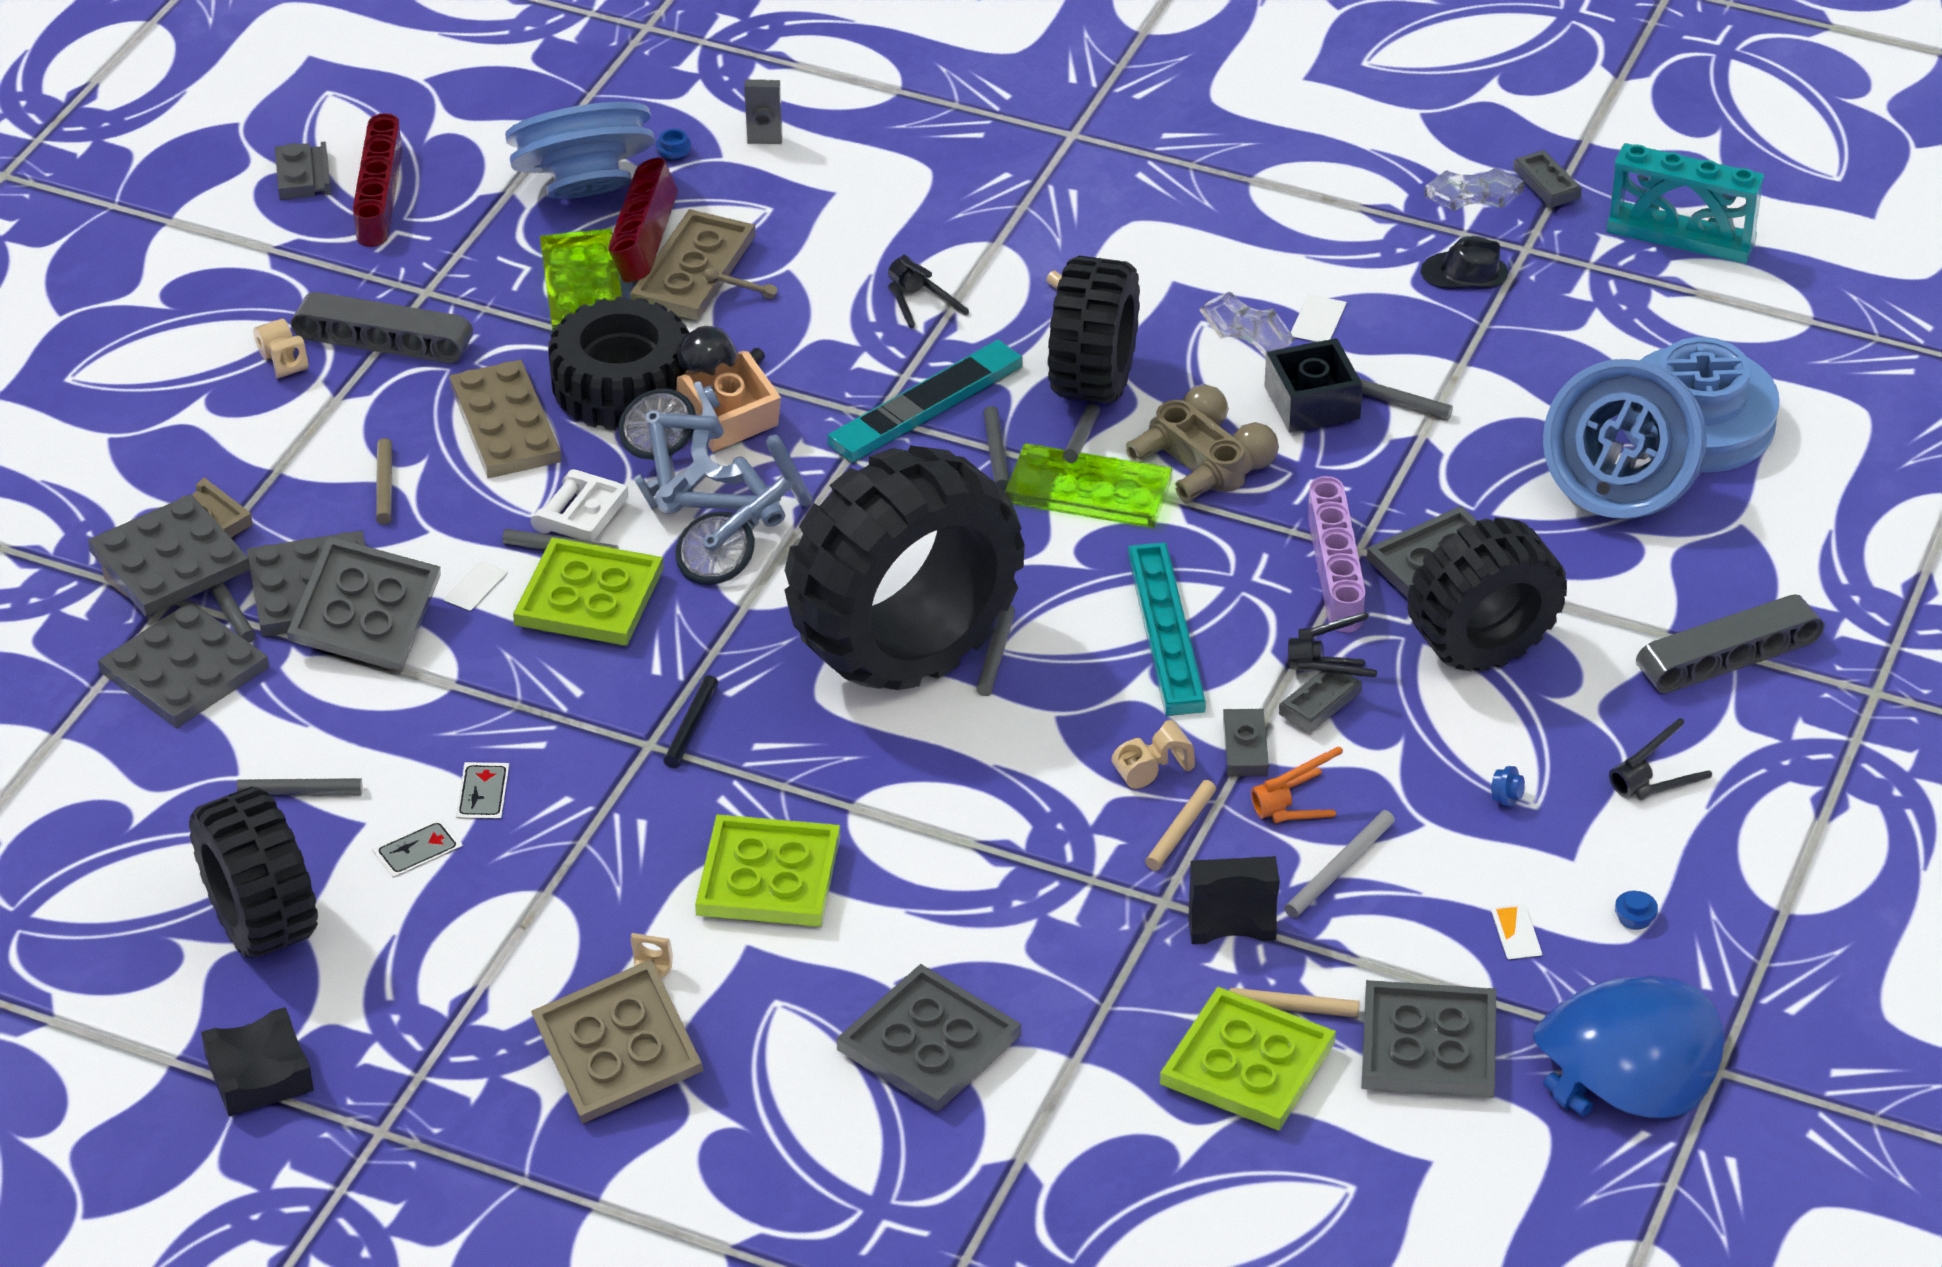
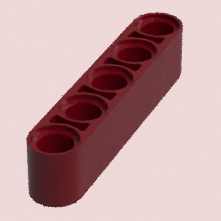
[353,113,402,247]
[608,157,678,282]

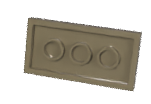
[630,209,756,320]
[449,360,561,478]

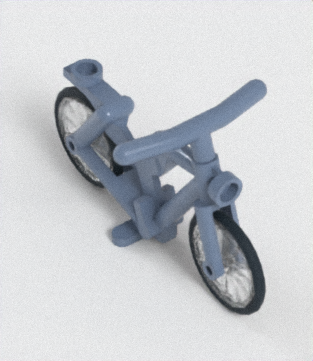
[619,381,813,585]

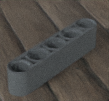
[291,292,474,363]
[1636,594,1825,694]

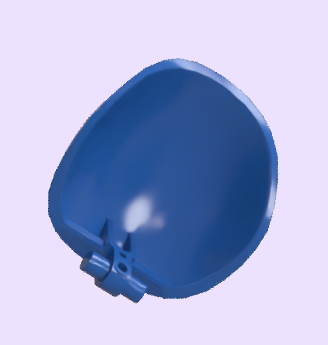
[1533,975,1724,1118]

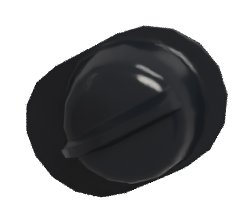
[1420,236,1509,288]

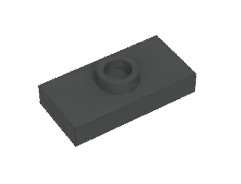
[744,79,783,144]
[1513,150,1582,208]
[1279,671,1362,733]
[1223,708,1269,776]

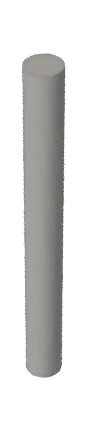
[1284,810,1395,918]

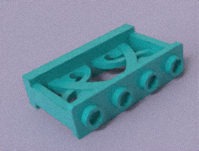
[1606,143,1764,264]

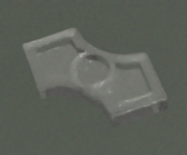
[1424,167,1525,211]
[1199,291,1295,357]

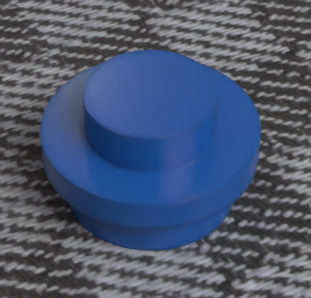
[656,128,691,160]
[1491,766,1525,807]
[1615,890,1658,930]

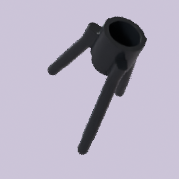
[888,255,969,328]
[1288,612,1378,677]
[1609,718,1713,800]

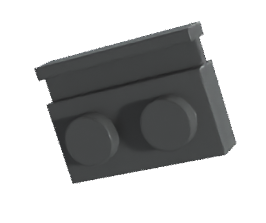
[275,141,331,200]

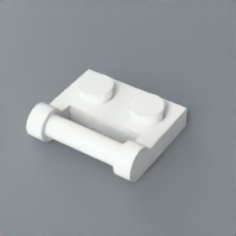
[530,469,629,542]

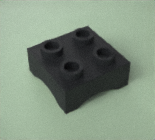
[1188,856,1280,944]
[201,1007,314,1116]

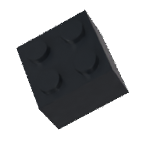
[1264,338,1363,433]

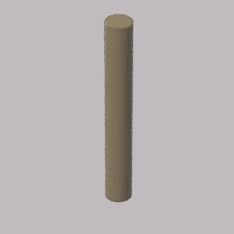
[376,438,392,525]

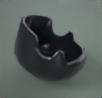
[676,326,739,376]

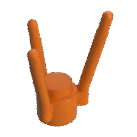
[1250,747,1343,824]

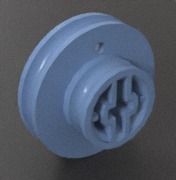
[505,102,655,199]
[1624,337,1780,473]
[1543,359,1707,519]

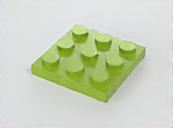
[513,537,664,646]
[695,814,840,927]
[1160,986,1336,1131]

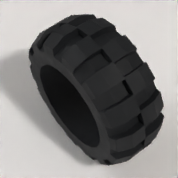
[784,445,1025,690]

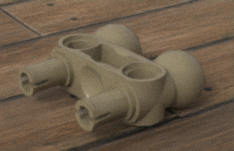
[1125,384,1279,503]

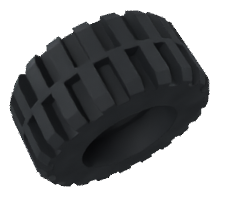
[1048,255,1140,404]
[548,297,690,430]
[1407,517,1567,671]
[189,786,318,958]

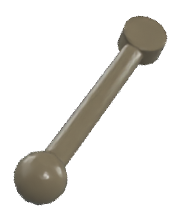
[704,267,777,299]

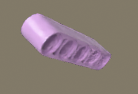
[1308,476,1365,633]

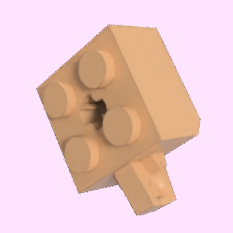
[675,351,781,452]

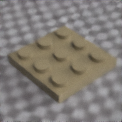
[531,959,704,1124]

